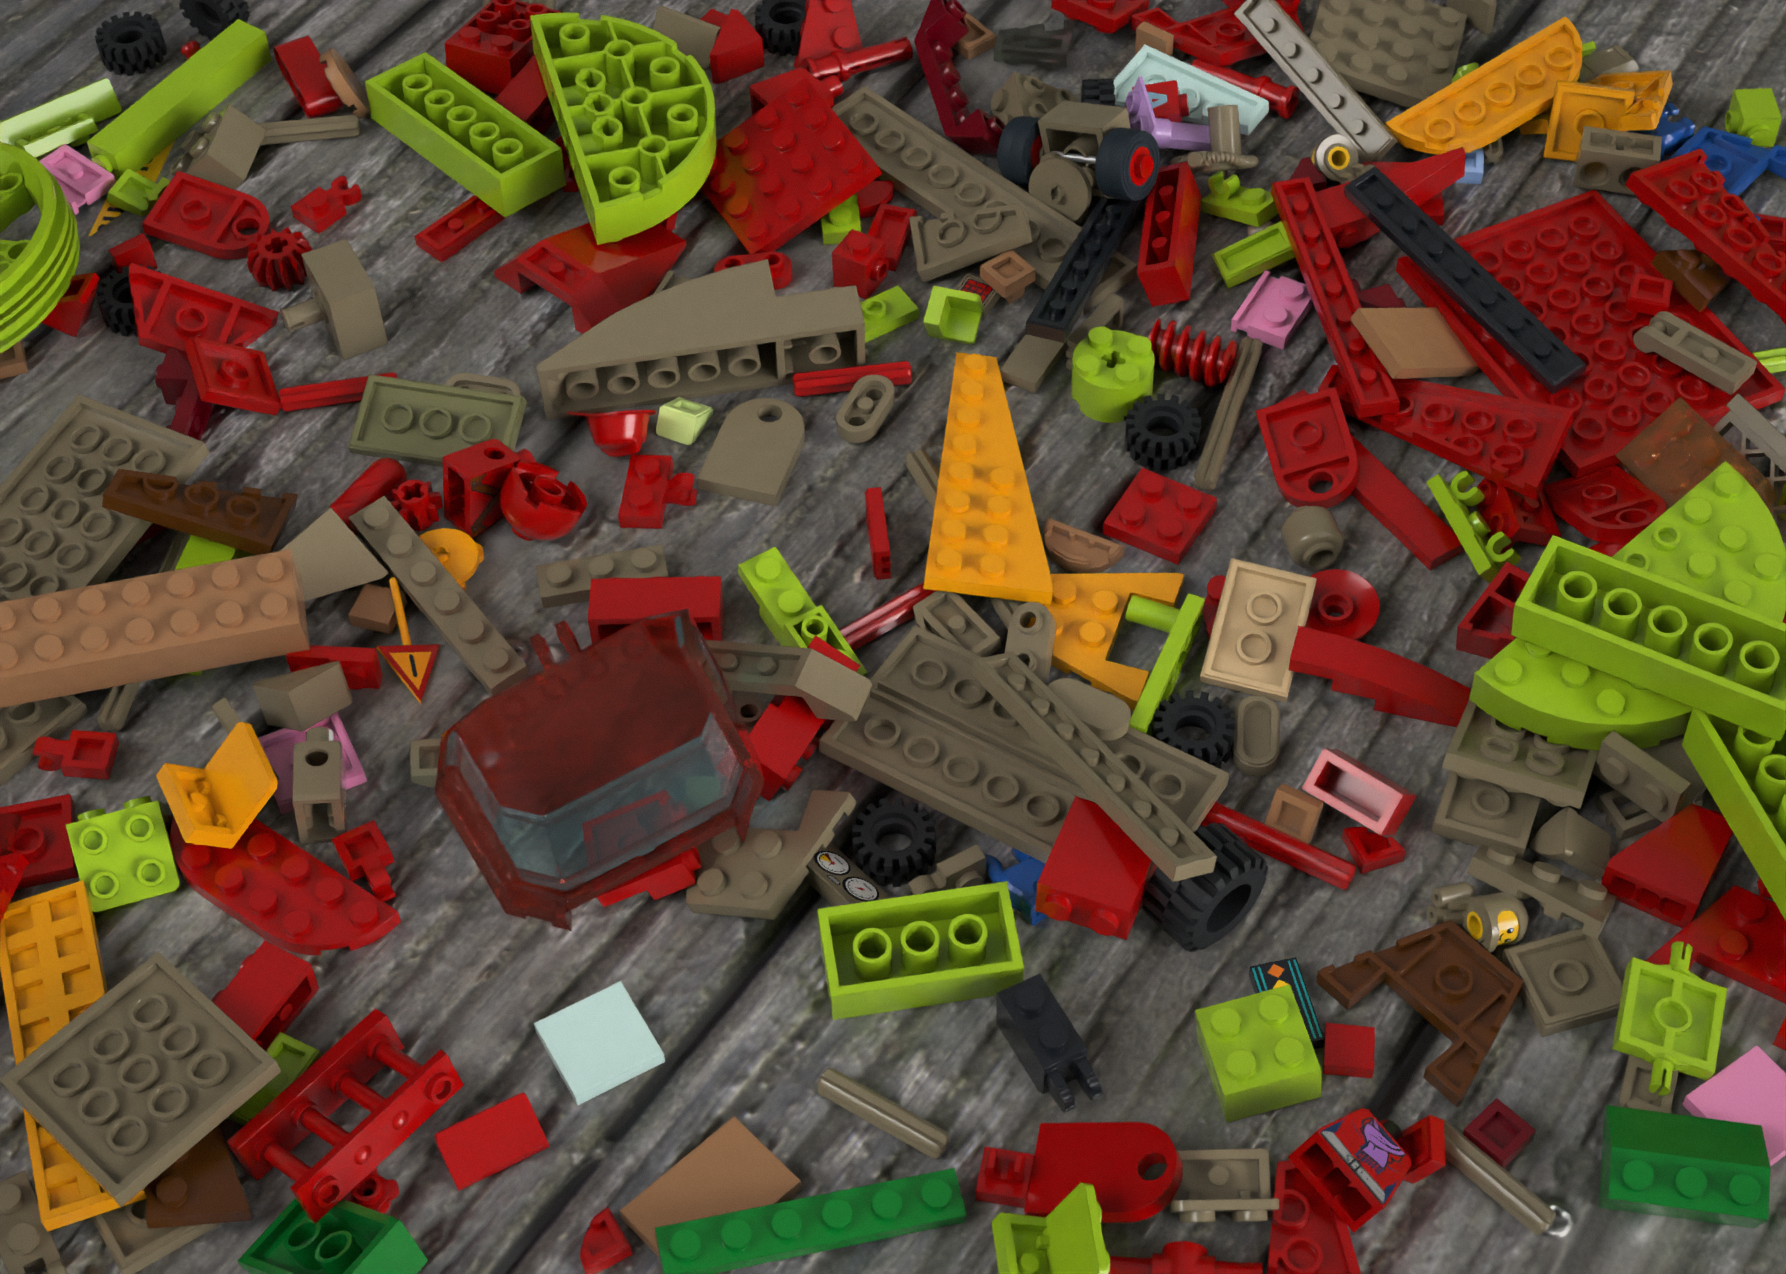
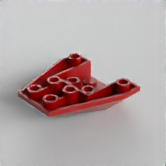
[494,222,686,334]

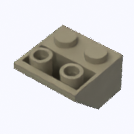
[170,104,266,190]

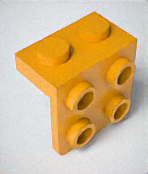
[156,722,278,849]

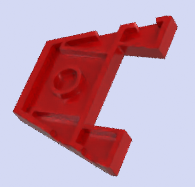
[1130,0,1267,67]
[1645,885,1786,1051]

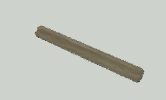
[1193,336,1263,491]

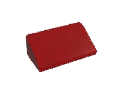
[434,1092,550,1191]

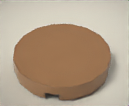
[319,48,370,119]

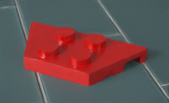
[128,263,279,361]

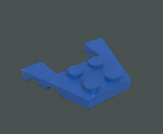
[1667,126,1786,222]

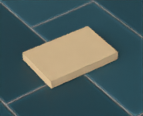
[1199,558,1317,703]

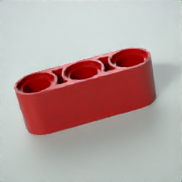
[273,35,345,119]

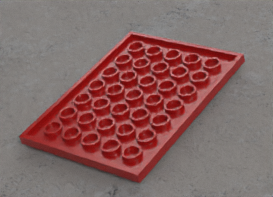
[1396,189,1785,478]

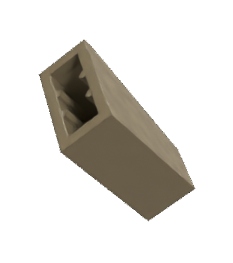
[278,507,388,601]

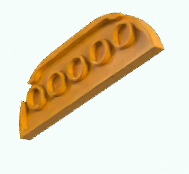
[1385,16,1583,154]

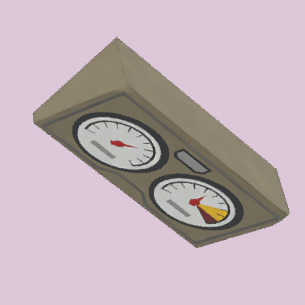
[804,843,892,906]

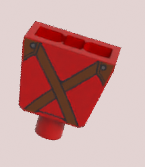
[442,439,536,538]

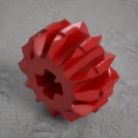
[247,227,313,292]

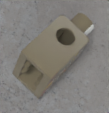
[292,727,347,844]

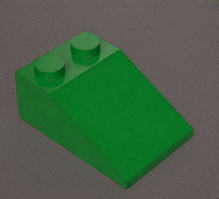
[237,1198,428,1274]

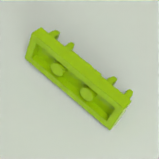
[1426,471,1521,584]

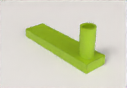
[1125,593,1205,737]

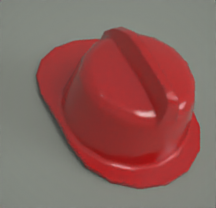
[567,410,657,457]

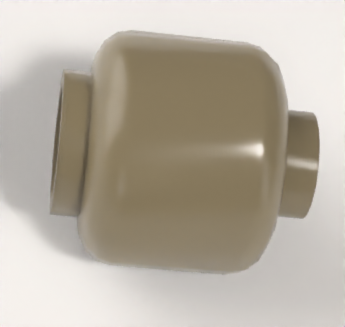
[1281,506,1344,570]

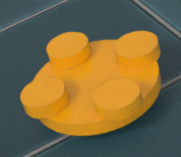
[419,528,484,591]

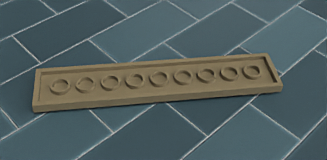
[832,86,1138,316]

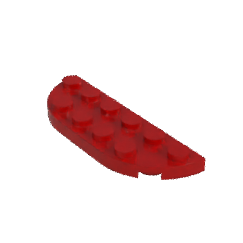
[170,817,401,956]

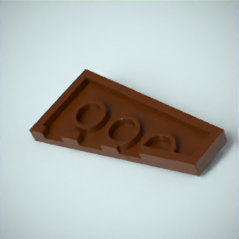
[102,469,298,555]

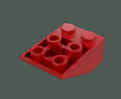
[445,0,561,95]

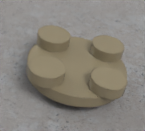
[1028,152,1097,225]

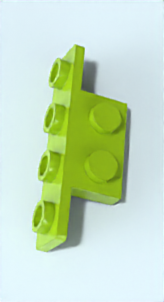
[0,78,122,161]

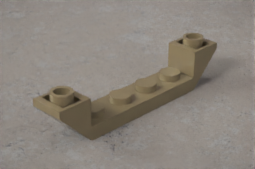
[628,636,873,722]

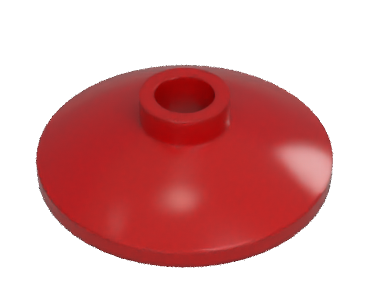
[1305,569,1380,641]

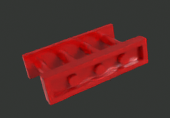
[227,1008,464,1224]

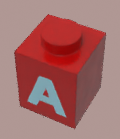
[1132,80,1190,123]

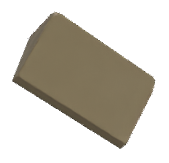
[653,5,721,70]

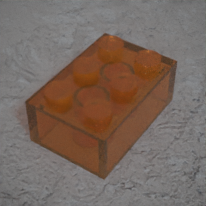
[1615,397,1777,511]

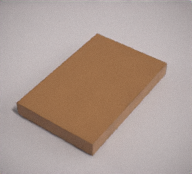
[1350,307,1479,379]
[619,1116,802,1257]

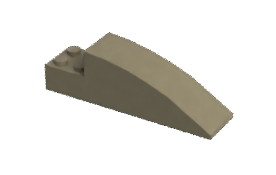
[537,259,865,420]

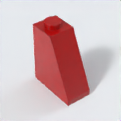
[1601,803,1733,929]

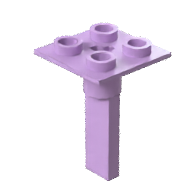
[1125,76,1211,152]

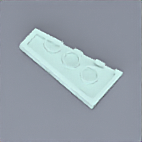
[1114,45,1269,136]

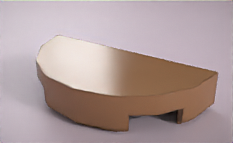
[1043,518,1125,573]

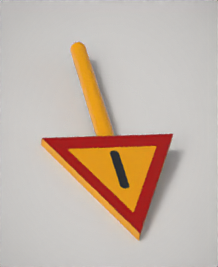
[376,577,440,703]

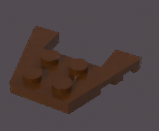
[1316,920,1524,1107]

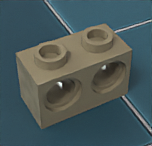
[1573,126,1662,196]

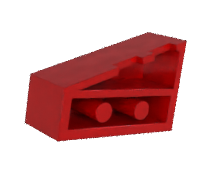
[1456,562,1531,659]

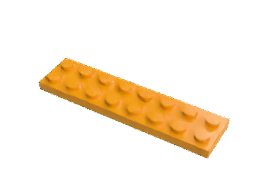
[0,880,147,1232]

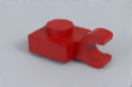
[33,730,120,780]
[331,820,396,902]

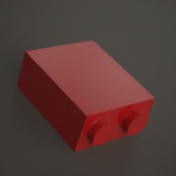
[1035,796,1157,940]

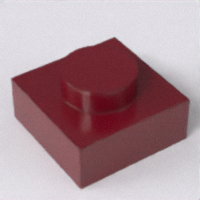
[1463,1098,1536,1168]

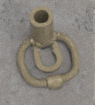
[1169,105,1259,177]

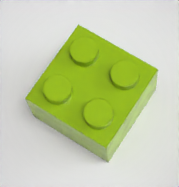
[1195,984,1321,1123]

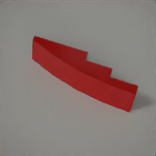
[1289,625,1471,727]

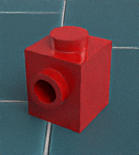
[832,229,889,300]

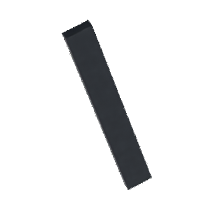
[1344,166,1586,394]
[1025,196,1147,343]

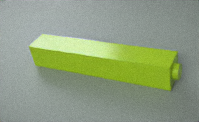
[87,19,272,180]

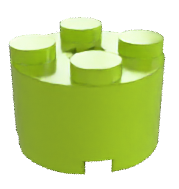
[1071,326,1155,423]

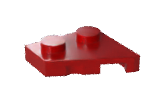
[794,0,863,69]

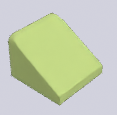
[656,397,714,445]

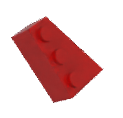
[724,635,861,802]

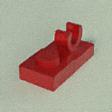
[286,645,383,690]

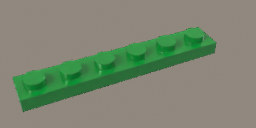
[655,1168,967,1274]

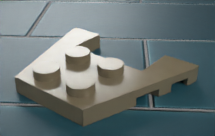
[686,782,856,920]

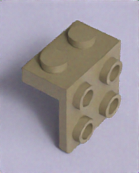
[991,71,1077,125]
[1592,731,1707,822]
[1165,1148,1279,1223]

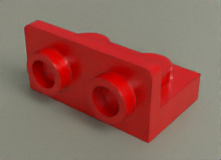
[1477,478,1562,554]

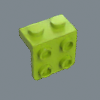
[66,796,180,913]
[991,1183,1110,1274]

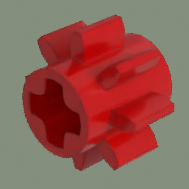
[390,480,443,531]

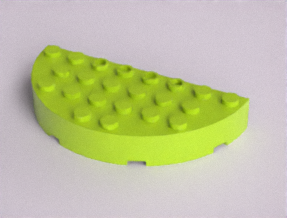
[530,12,716,245]
[1469,461,1786,751]

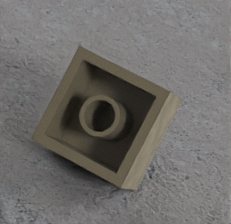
[280,239,388,360]

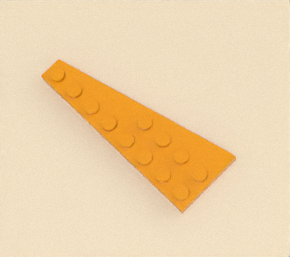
[923,352,1053,605]

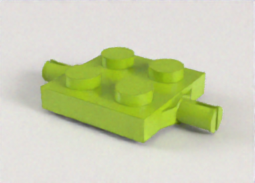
[1612,942,1727,1096]

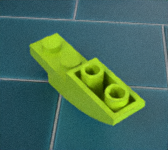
[738,547,868,677]

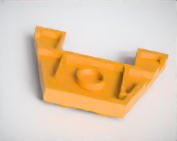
[1519,70,1673,135]
[1027,573,1185,711]

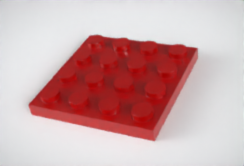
[701,77,882,254]

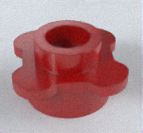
[343,1168,399,1214]

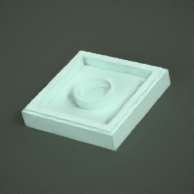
[534,981,665,1106]

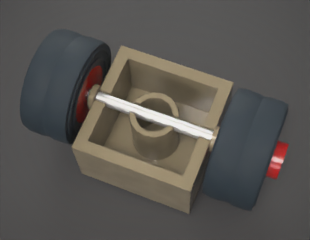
[997,100,1160,201]

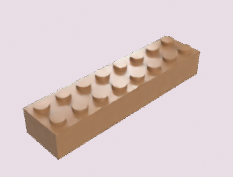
[0,549,310,708]

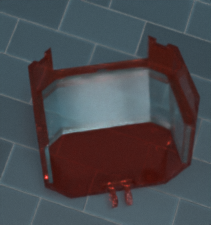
[435,609,764,931]

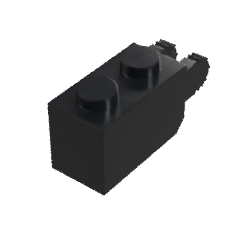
[996,973,1103,1113]

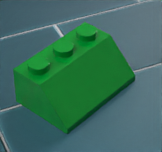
[1598,1105,1771,1229]

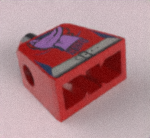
[1288,1108,1412,1233]

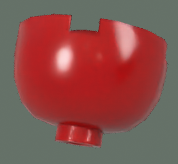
[500,461,588,541]

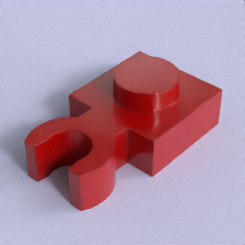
[291,176,362,234]

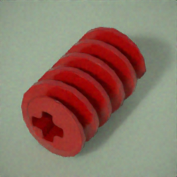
[1148,318,1237,388]

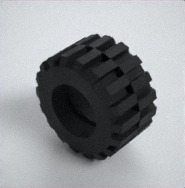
[1142,823,1268,952]

